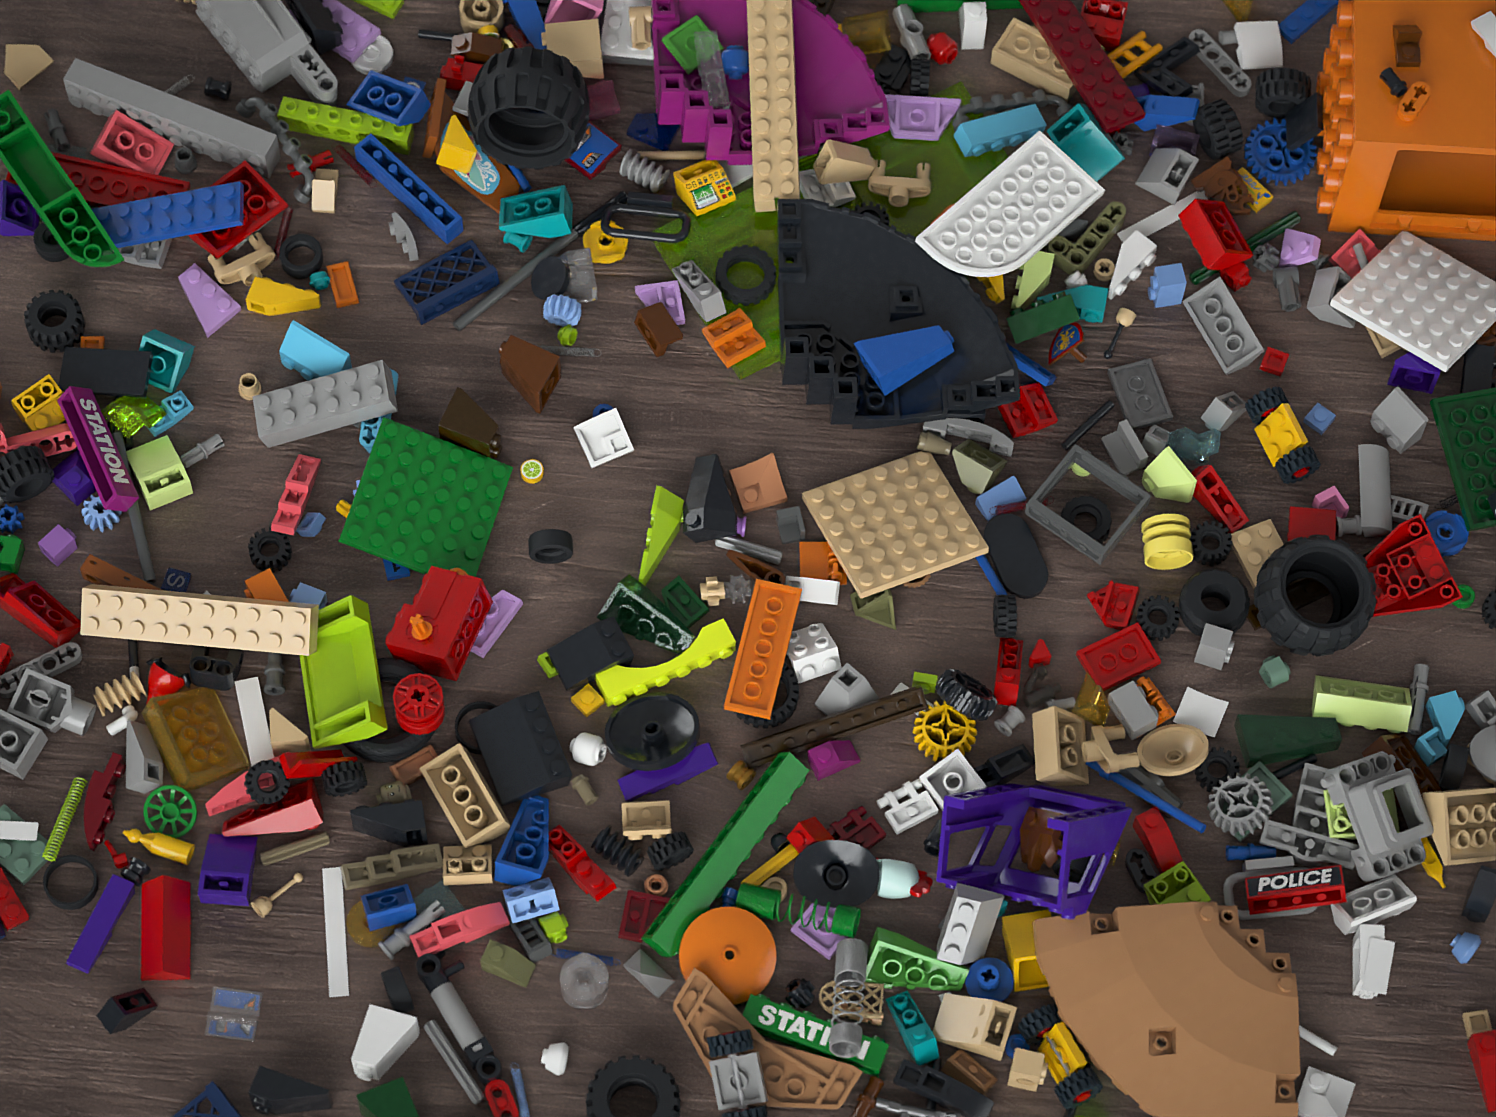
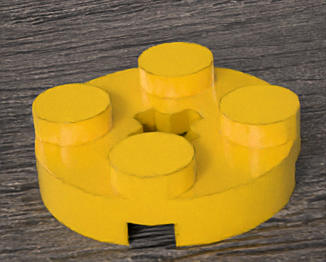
[583,220,628,264]

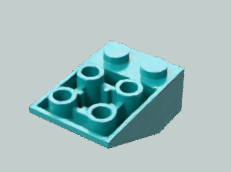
[1046,103,1125,182]

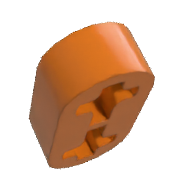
[1397,81,1431,122]

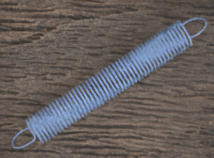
[511,1062,530,1117]

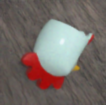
[876,858,933,899]

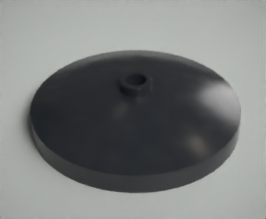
[605,692,700,771]

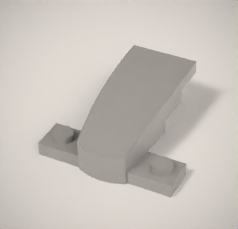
[1259,762,1359,870]

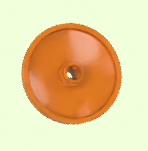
[678,907,777,1005]

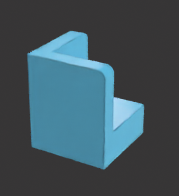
[1414,727,1447,767]

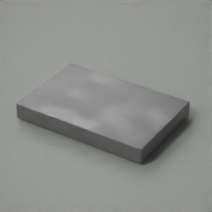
[1107,358,1173,430]

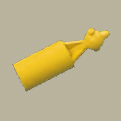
[123,829,195,865]

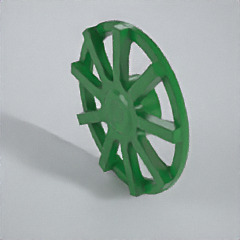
[143,785,198,838]

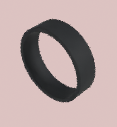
[455,701,497,755]
[43,855,98,910]

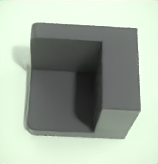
[776,506,806,544]

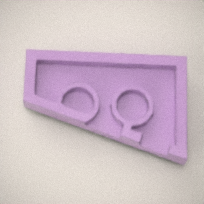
[471,590,523,658]

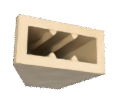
[813,140,875,185]

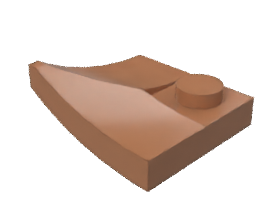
[729,453,787,514]

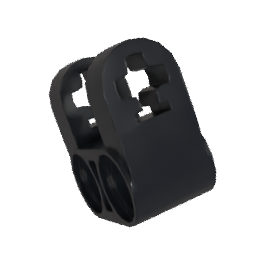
[189,645,244,691]

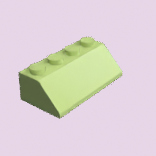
[1312,675,1412,733]

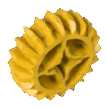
[913,701,977,762]

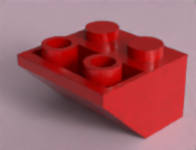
[1081,0,1128,52]

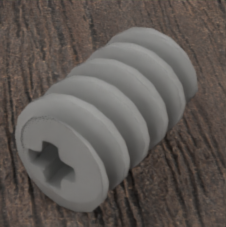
[620,149,670,193]

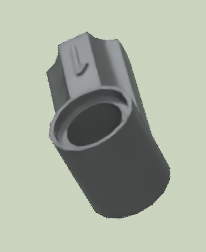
[1273,266,1301,312]

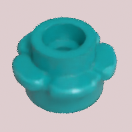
[309,271,331,291]

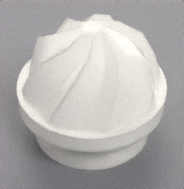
[1064,270,1087,289]

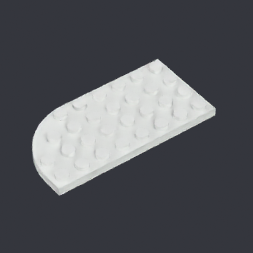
[915,131,1105,277]

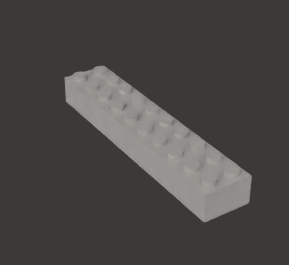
[63,58,281,179]

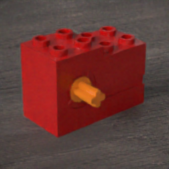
[385,566,493,681]

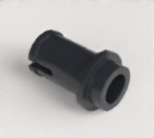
[1379,67,1408,97]

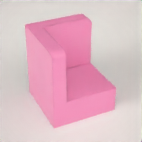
[1312,486,1349,519]

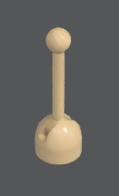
[251,873,303,918]

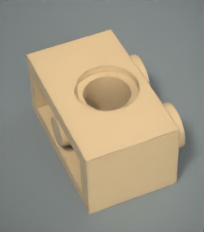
[1007,1048,1048,1092]

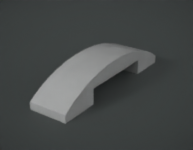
[923,418,1014,457]

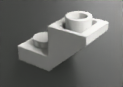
[785,576,840,605]

